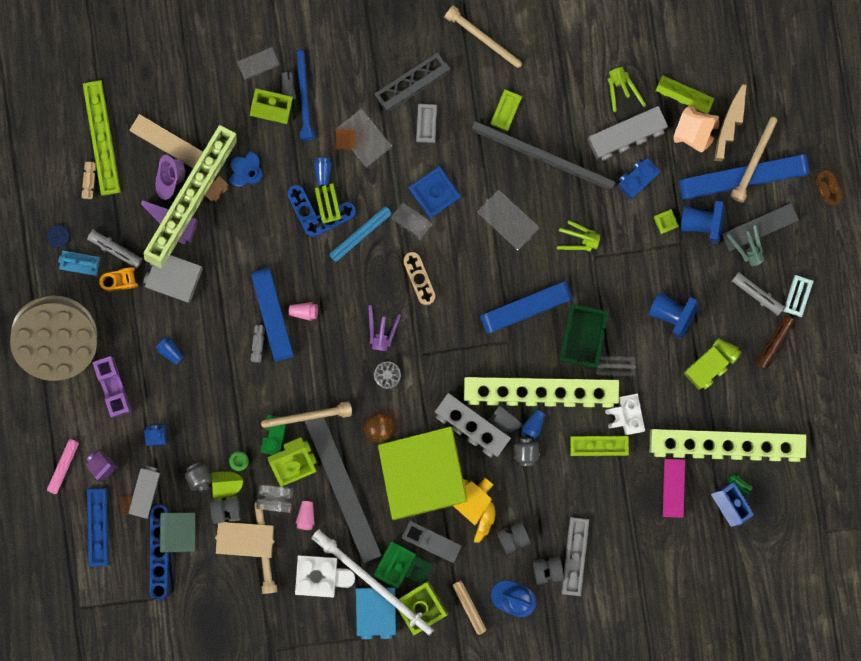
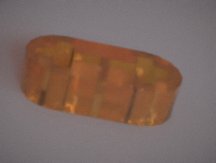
[816,170,842,206]

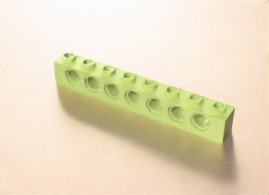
[144,125,237,269]
[464,377,619,408]
[649,429,806,462]

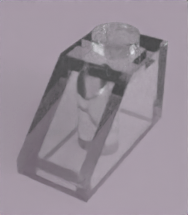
[391,203,432,241]

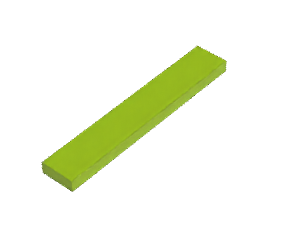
[83,80,121,196]

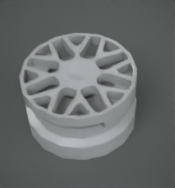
[374,361,401,389]

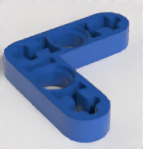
[287,185,356,237]

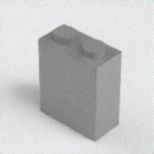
[143,255,203,304]
[129,466,161,519]

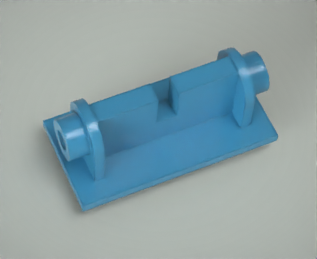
[59,250,100,276]

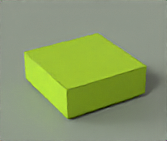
[653,209,679,234]

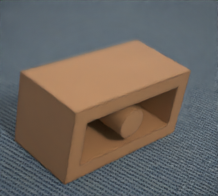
[205,176,229,202]

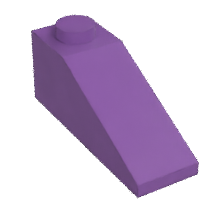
[141,200,198,244]
[86,451,118,481]

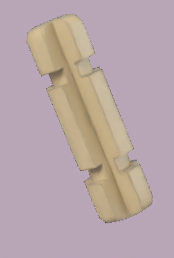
[81,162,96,199]

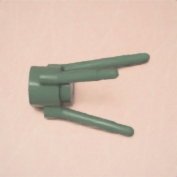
[727,225,765,266]

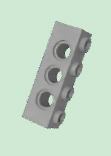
[435,393,511,458]

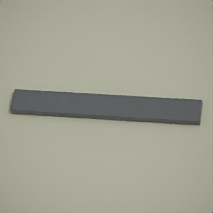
[472,121,615,191]
[305,417,381,563]

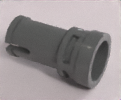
[281,72,296,101]

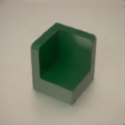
[405,556,433,585]

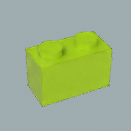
[250,88,293,124]
[683,346,729,390]

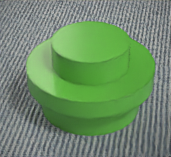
[229,452,249,471]

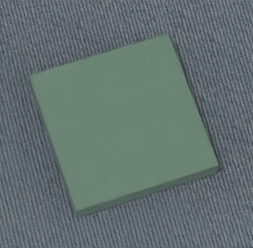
[160,513,195,552]

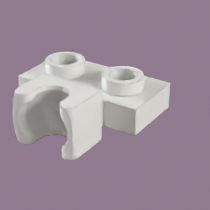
[605,394,645,435]

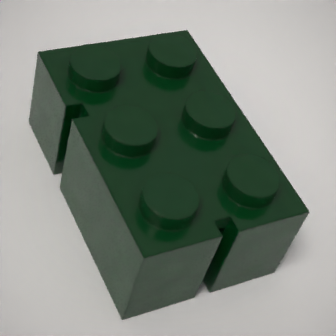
[559,304,609,369]

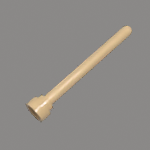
[444,5,522,68]
[730,117,777,203]
[261,401,352,428]
[255,501,278,594]

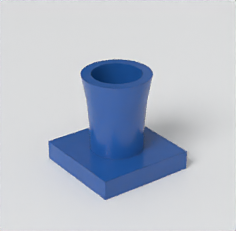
[681,201,725,245]
[649,292,699,340]

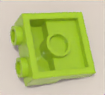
[267,438,317,487]

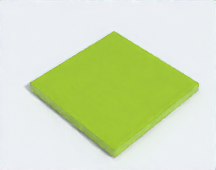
[378,427,468,520]

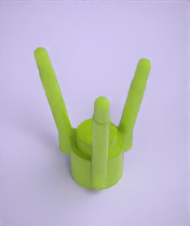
[607,67,646,112]
[557,220,600,251]

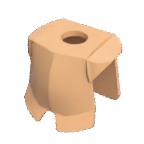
[674,105,719,152]

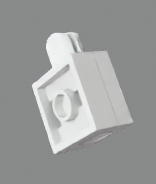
[295,555,355,597]

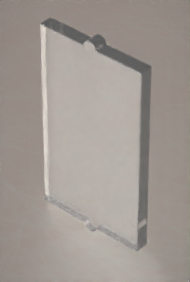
[477,190,540,250]

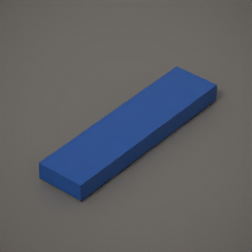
[87,488,109,566]

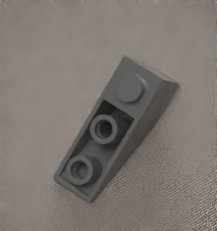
[402,521,462,563]

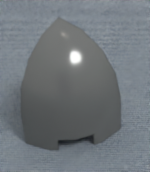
[488,406,523,432]

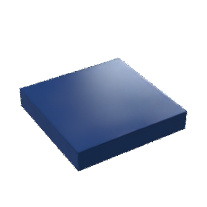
[408,166,461,219]

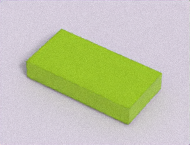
[490,89,522,132]

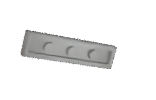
[561,517,589,596]

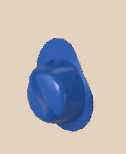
[491,580,537,617]

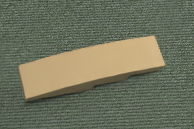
[714,85,746,161]

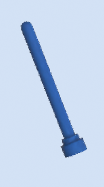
[297,50,315,141]

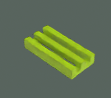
[315,183,342,224]

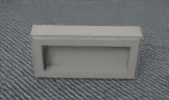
[416,104,437,143]

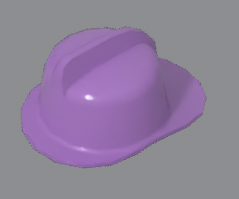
[155,155,185,200]

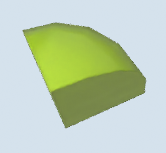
[211,471,243,499]

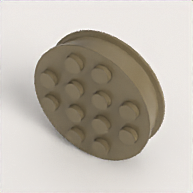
[10,295,97,381]

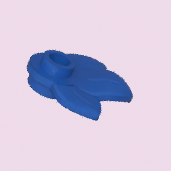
[228,151,263,187]

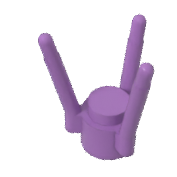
[368,305,401,351]

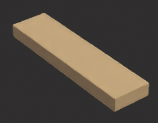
[129,114,203,168]

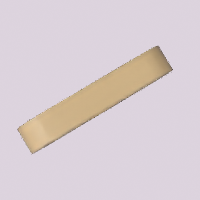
[404,252,435,306]

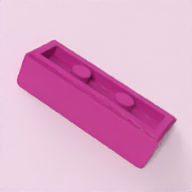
[663,459,685,518]

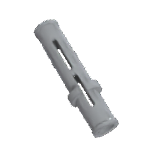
[87,229,143,269]
[731,272,785,316]

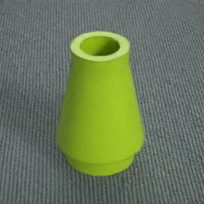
[712,338,742,364]

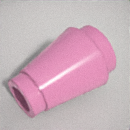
[289,302,318,321]
[296,501,315,530]

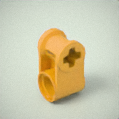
[100,267,138,292]

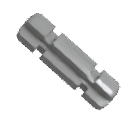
[251,325,265,363]

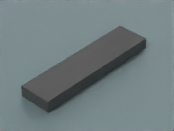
[721,203,799,252]

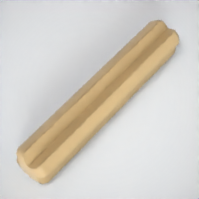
[453,580,486,635]

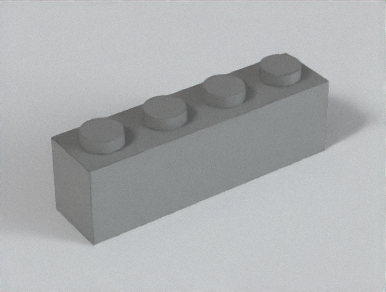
[587,106,668,161]

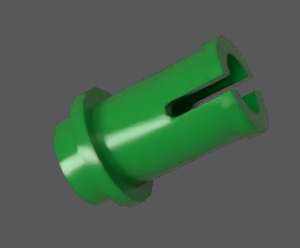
[727,474,753,496]

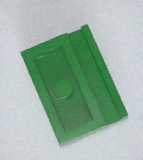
[373,541,416,589]

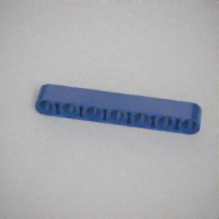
[678,154,810,200]

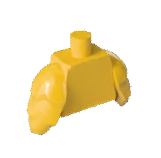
[454,478,495,543]

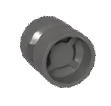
[210,496,241,524]
[496,521,531,555]
[533,556,564,585]

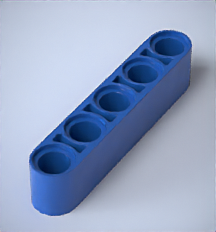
[251,267,294,362]
[480,281,573,334]
[150,504,170,600]

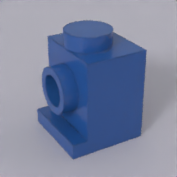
[144,425,168,446]

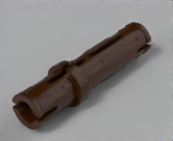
[755,315,795,370]

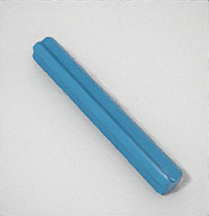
[330,206,392,262]

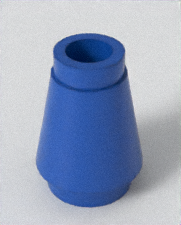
[313,158,332,185]
[155,337,184,365]
[522,410,546,440]

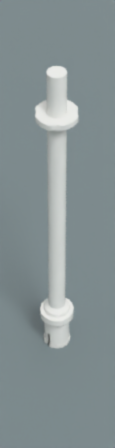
[312,529,434,636]

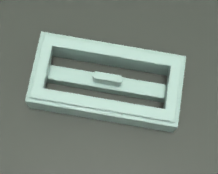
[783,275,813,317]

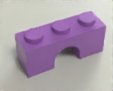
[92,356,132,418]

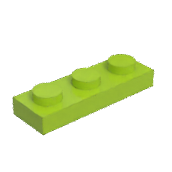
[656,75,714,114]
[570,436,629,456]

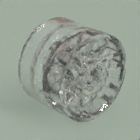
[256,485,294,513]

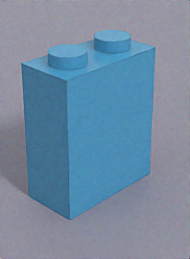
[356,587,396,639]

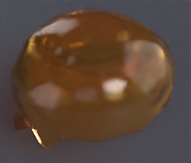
[363,413,394,443]

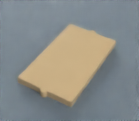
[215,522,275,558]

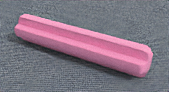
[47,439,79,494]

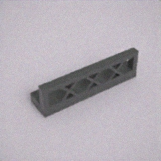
[374,53,450,113]

